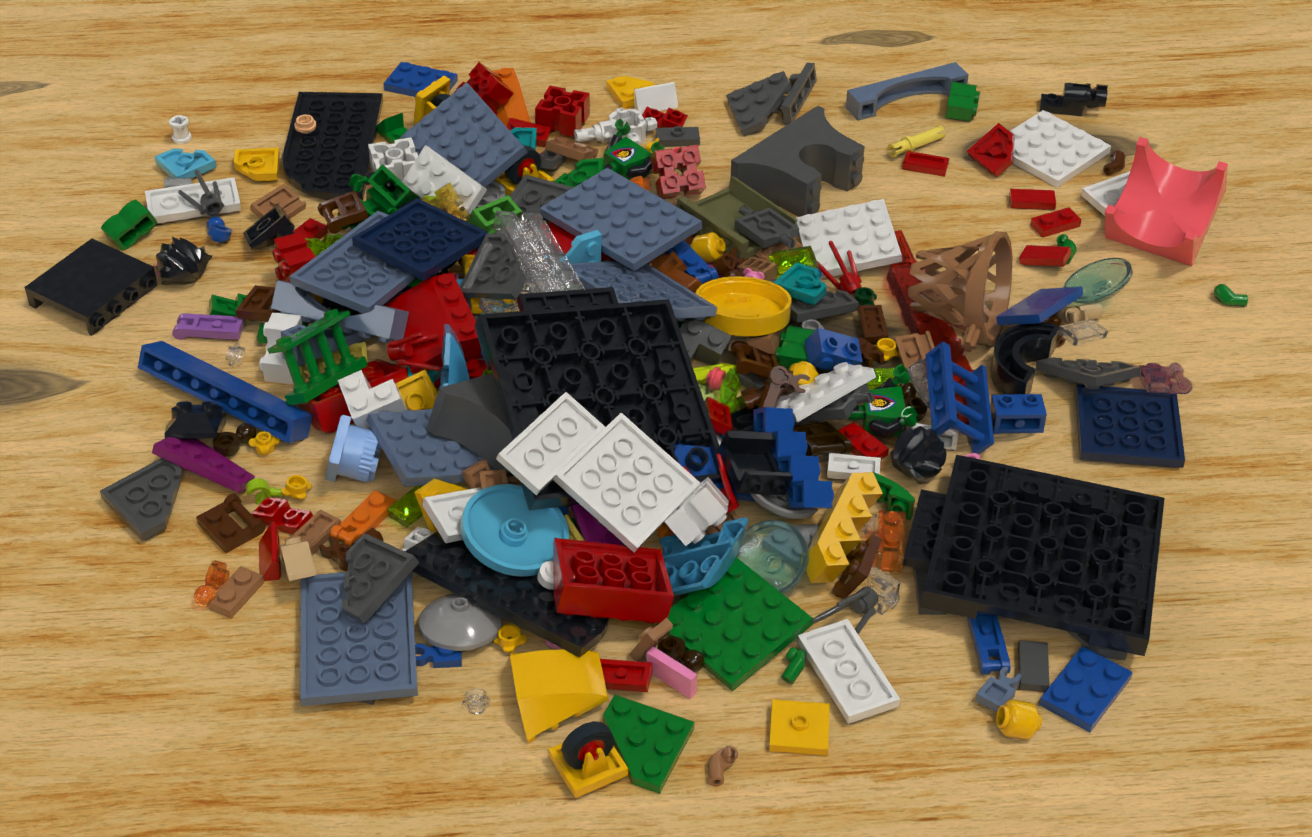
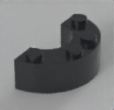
[991,323,1060,395]

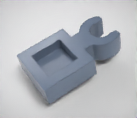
[975,666,1021,713]

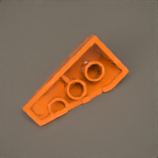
[493,68,531,126]

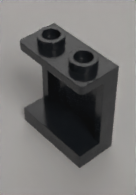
[718,431,793,495]

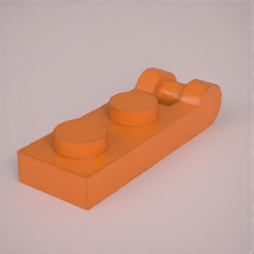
[330,490,397,546]

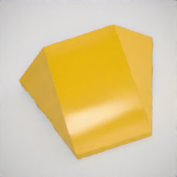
[510,649,609,744]

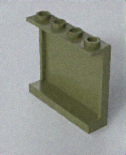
[676,176,798,260]

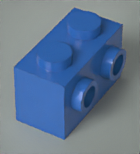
[805,328,863,371]
[990,394,1047,434]

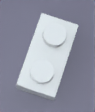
[827,453,881,480]

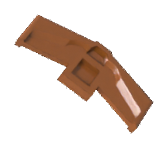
[647,251,702,293]

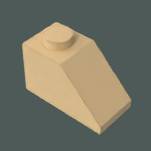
[279,536,316,581]

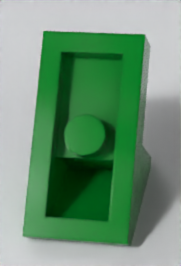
[377,113,407,144]

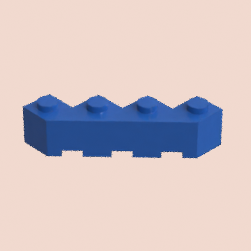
[753,407,834,509]

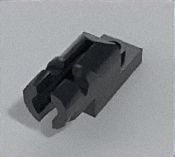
[1040,83,1108,116]

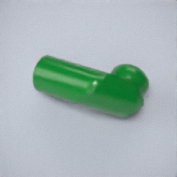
[1056,234,1077,265]
[1214,284,1248,306]
[781,647,806,684]

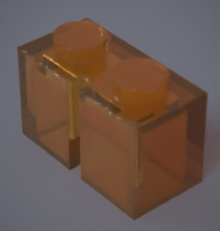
[875,510,906,573]

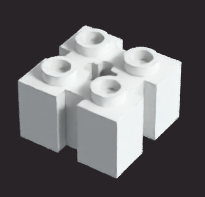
[368,137,418,181]
[664,477,729,546]

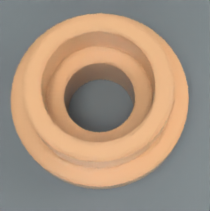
[294,115,316,134]

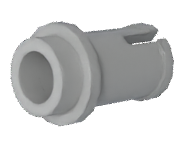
[164,176,192,188]

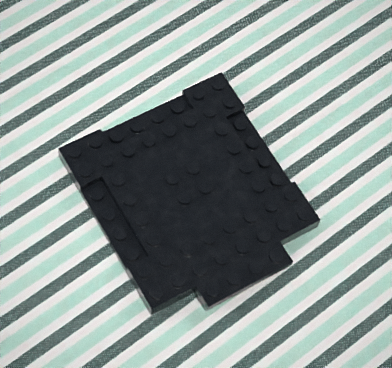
[474,287,730,510]
[902,455,1165,656]

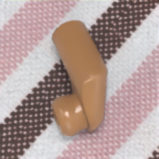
[708,745,738,786]

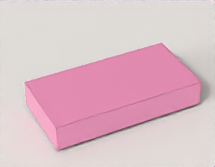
[646,647,697,699]

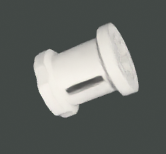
[169,115,192,144]

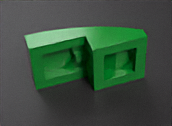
[209,293,247,320]

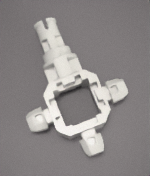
[574,108,657,145]

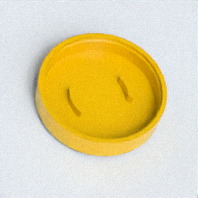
[695,276,792,336]

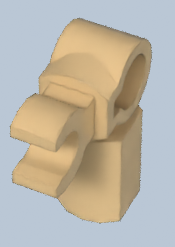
[1058,303,1103,324]

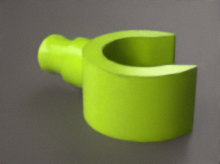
[246,478,283,504]

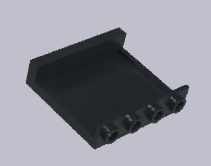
[24,238,158,336]

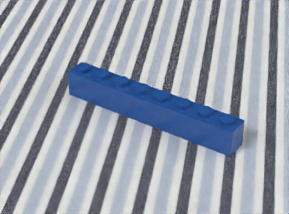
[138,341,313,443]

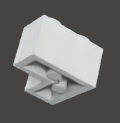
[259,313,302,384]
[338,370,407,430]

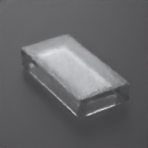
[1059,318,1108,346]

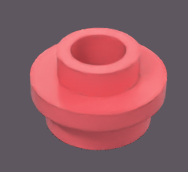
[706,367,726,391]

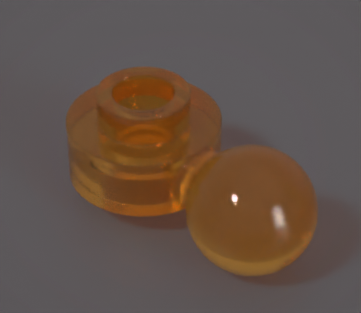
[194,560,230,607]

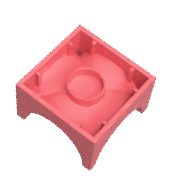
[1105,137,1228,266]

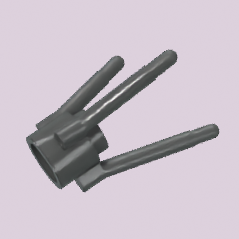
[178,170,224,216]
[813,586,879,634]

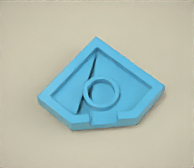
[155,148,216,178]
[555,230,602,286]

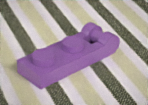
[172,313,245,340]

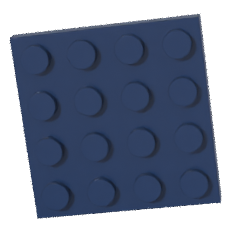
[352,198,488,281]
[1075,384,1185,468]

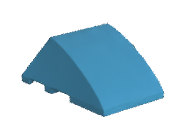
[439,324,470,388]
[660,517,749,596]

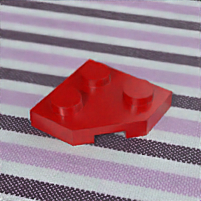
[967,123,1015,177]

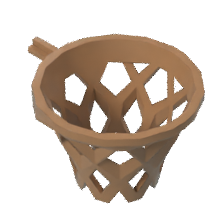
[908,231,1013,352]

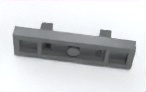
[777,63,817,125]

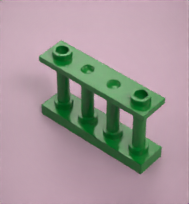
[267,309,368,405]

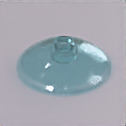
[1064,258,1133,304]
[736,520,809,594]

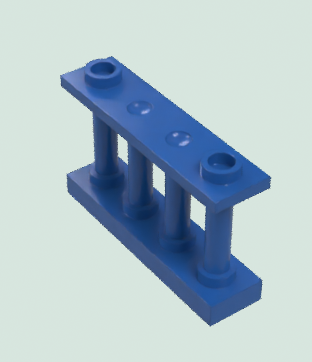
[925,342,994,454]

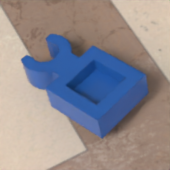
[415,644,462,668]

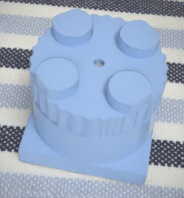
[325,415,382,482]

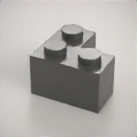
[680,318,732,365]

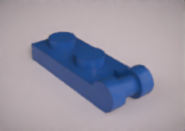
[666,240,718,284]
[967,611,1011,675]

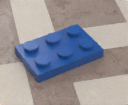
[383,62,458,97]
[1039,646,1133,732]

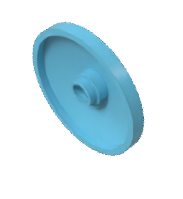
[460,484,569,576]

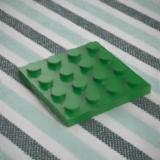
[656,557,813,691]

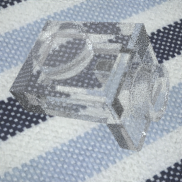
[866,566,900,615]

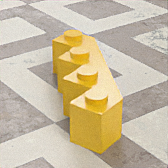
[802,472,883,583]

